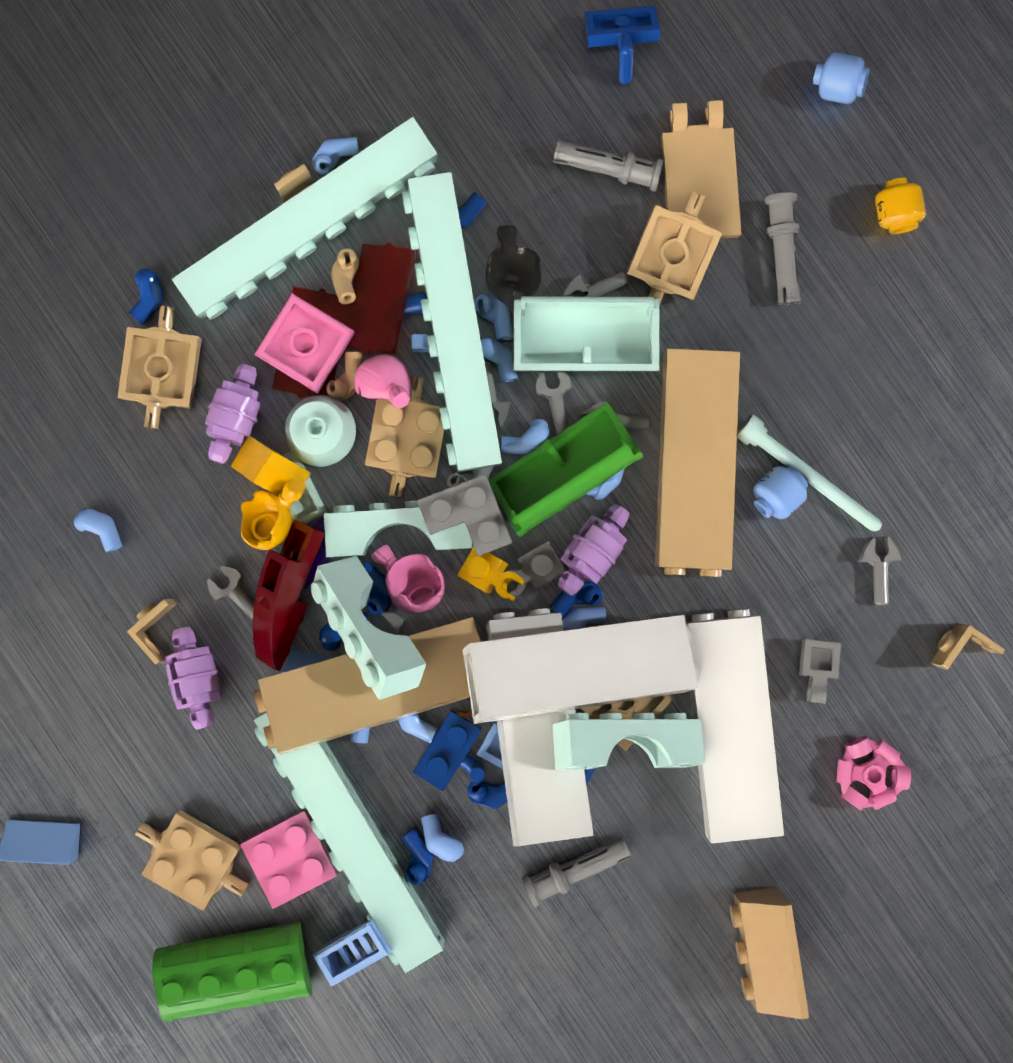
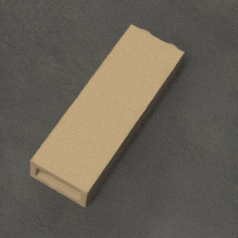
[655,349,740,577]
[253,617,481,755]

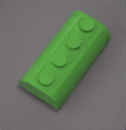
[489,402,644,537]
[152,922,313,1022]

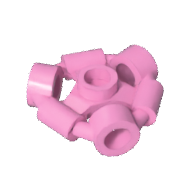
[836,736,911,811]

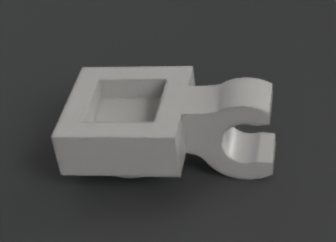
[799,639,841,704]

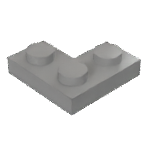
[417,474,512,556]

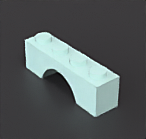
[324,501,473,558]
[311,556,426,700]
[553,713,705,770]

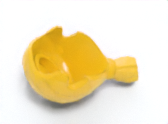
[240,479,306,550]

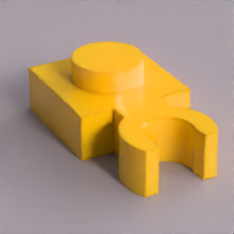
[457,547,525,601]

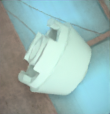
[284,395,356,467]

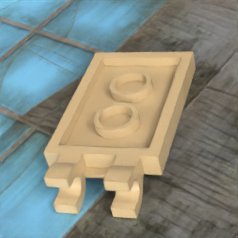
[661,100,742,239]

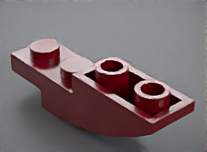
[253,519,325,671]

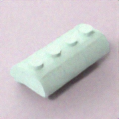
[514,296,659,371]

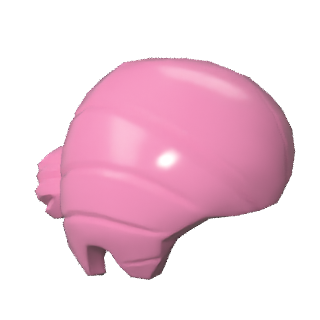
[354,354,412,408]
[371,544,445,614]

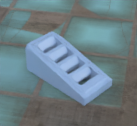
[312,919,392,987]

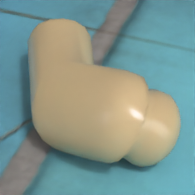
[330,248,359,304]
[326,351,363,401]

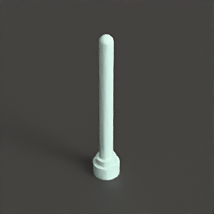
[737,414,882,532]

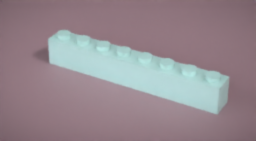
[172,117,437,320]
[402,172,502,473]
[254,712,445,973]

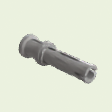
[553,139,664,192]
[764,192,801,306]
[521,837,632,908]

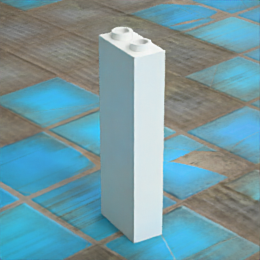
[484,608,594,847]
[686,609,784,843]
[462,615,700,724]

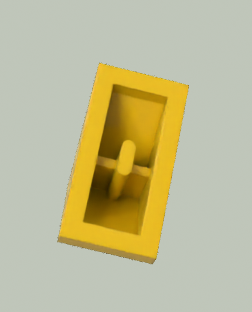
[231,436,311,503]

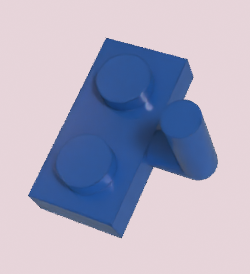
[584,5,660,84]
[413,710,485,791]

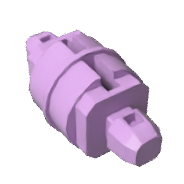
[205,363,260,464]
[558,504,629,596]
[165,627,221,730]

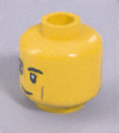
[875,177,926,234]

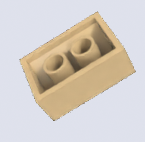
[730,887,809,1019]

